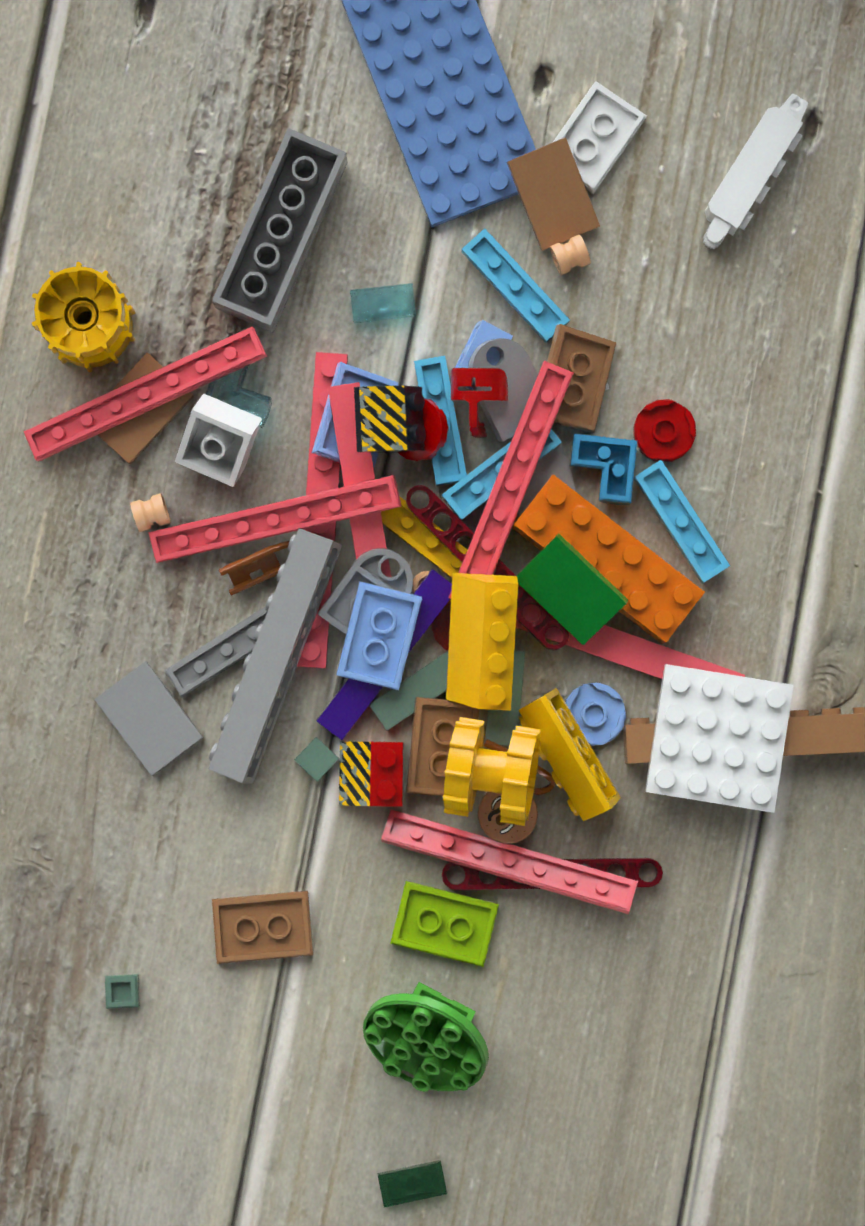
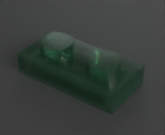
[378,1160,447,1208]

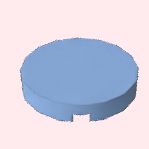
[565,682,626,746]

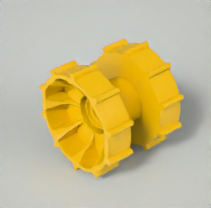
[32,262,136,372]
[443,717,541,826]

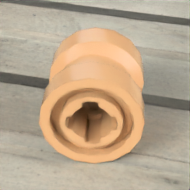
[550,235,591,276]
[130,493,170,532]

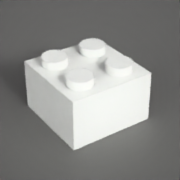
[175,394,262,487]

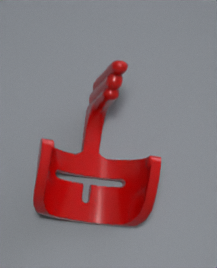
[451,368,508,438]

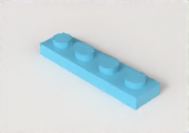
[461,228,570,343]
[414,356,467,486]
[441,429,562,520]
[634,460,730,584]

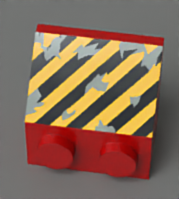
[339,741,404,807]

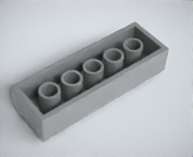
[212,128,348,333]

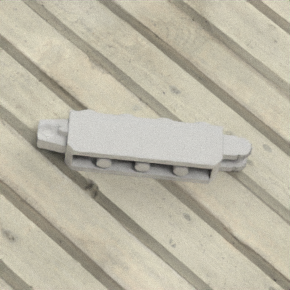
[703,93,808,249]

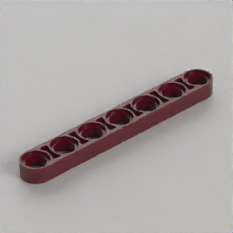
[406,485,569,651]
[442,858,663,890]

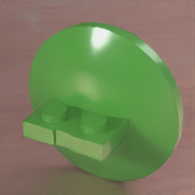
[363,982,489,1092]

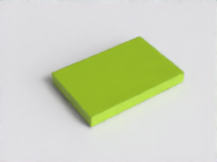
[390,881,499,967]

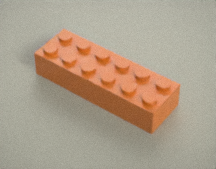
[512,474,705,644]

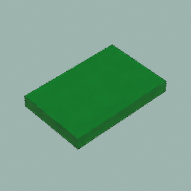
[516,533,628,645]

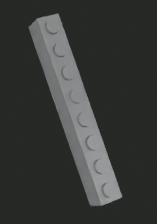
[208,528,343,783]

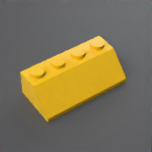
[446,573,518,711]
[519,688,621,822]

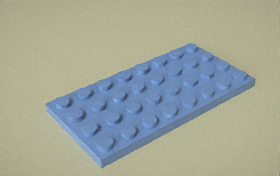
[341,0,536,228]

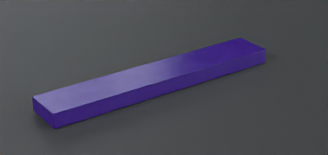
[316,569,452,740]

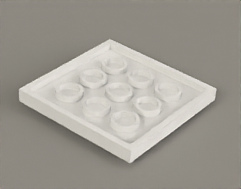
[645,664,794,813]

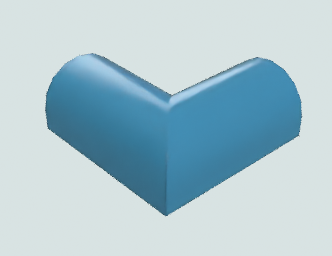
[570,434,637,505]

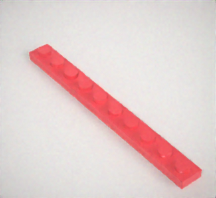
[297,352,348,669]

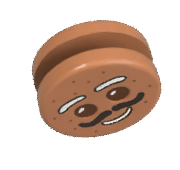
[478,792,538,844]

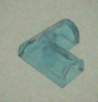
[206,364,272,428]

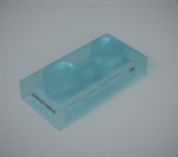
[350,283,416,323]

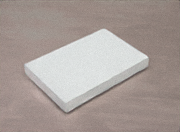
[553,81,647,194]

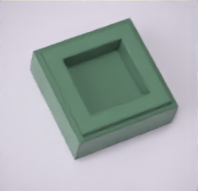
[294,737,340,782]
[105,974,140,1009]

